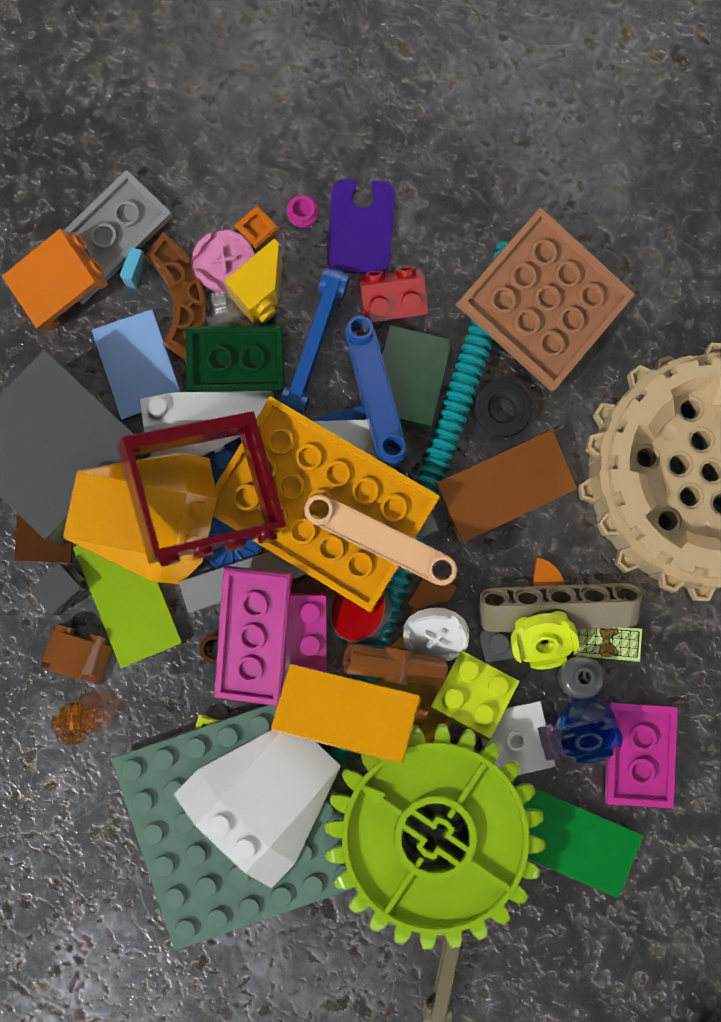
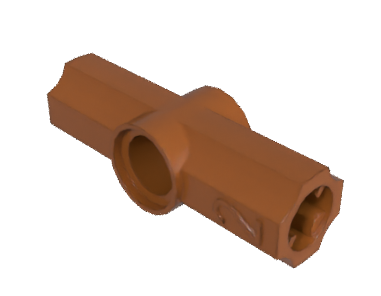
[343,643,448,686]

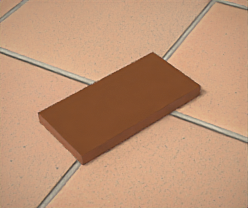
[434,430,577,543]

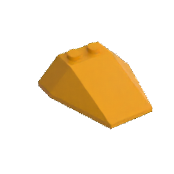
[63,452,217,584]

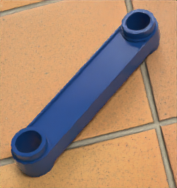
[279,268,350,416]
[345,316,407,468]

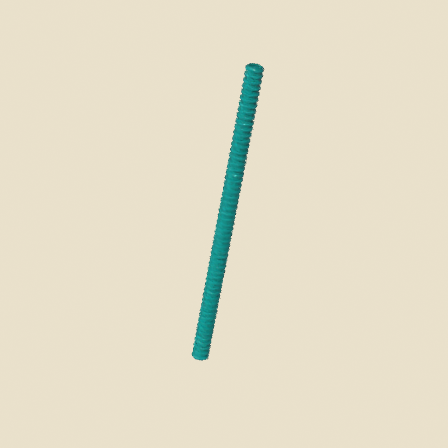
[324,241,509,763]

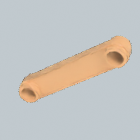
[304,494,457,585]

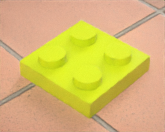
[430,651,520,741]

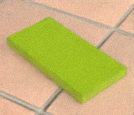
[73,545,183,668]

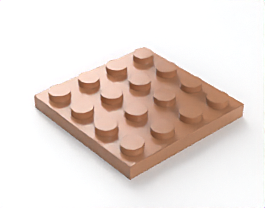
[455,207,635,391]

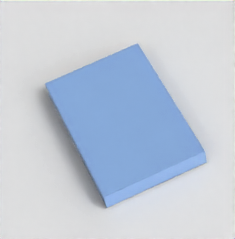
[92,309,181,421]

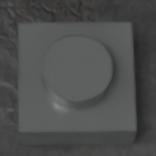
[478,630,514,663]

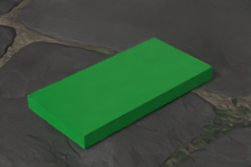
[517,781,643,899]

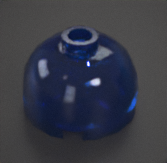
[554,699,623,764]

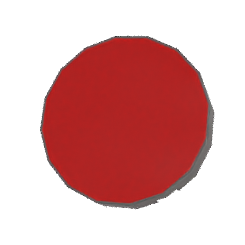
[331,589,392,644]

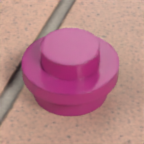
[287,195,319,227]

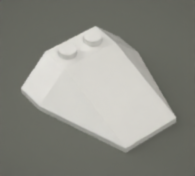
[174,730,341,888]

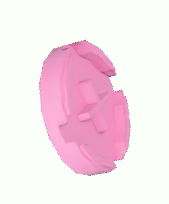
[192,230,254,294]

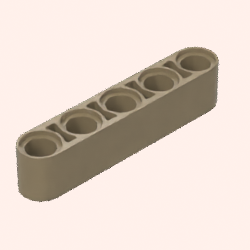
[479,583,642,632]

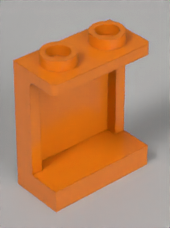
[2,229,108,331]

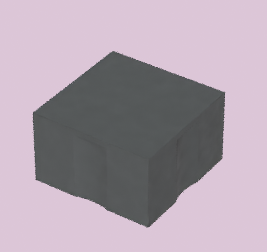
[0,350,150,546]

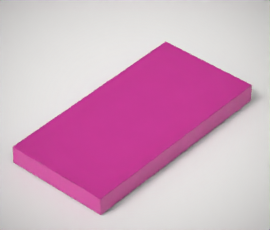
[214,565,292,706]

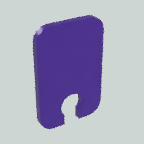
[327,179,395,274]

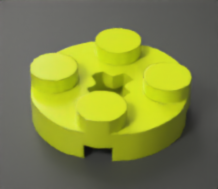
[511,611,579,669]

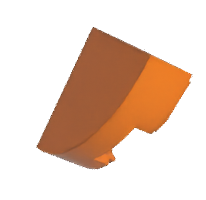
[532,558,565,586]

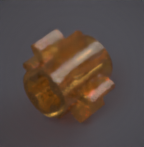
[52,703,94,745]

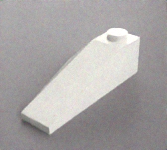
[140,391,275,457]

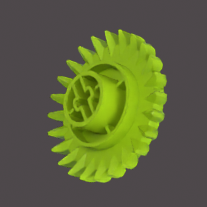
[324,723,545,950]

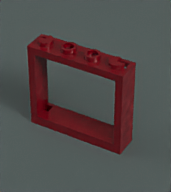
[117,411,287,567]

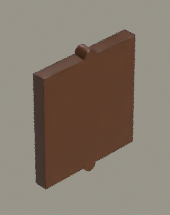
[13,513,73,563]

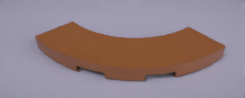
[145,232,206,360]

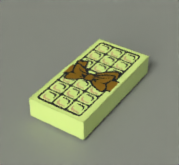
[573,627,642,662]

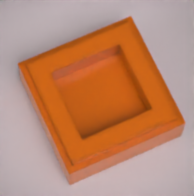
[234,205,279,252]

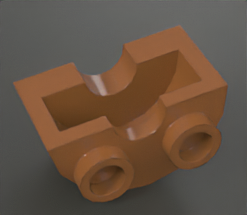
[39,623,113,684]

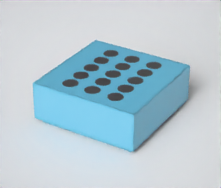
[120,247,146,289]

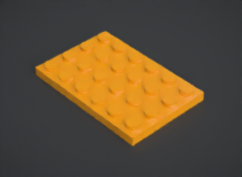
[213,396,441,612]

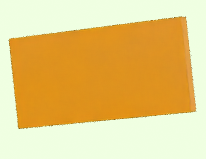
[271,664,421,764]

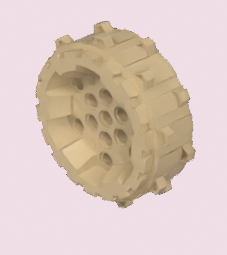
[578,343,721,602]

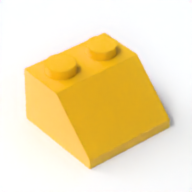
[224,238,283,326]

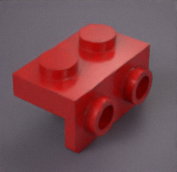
[358,266,429,322]

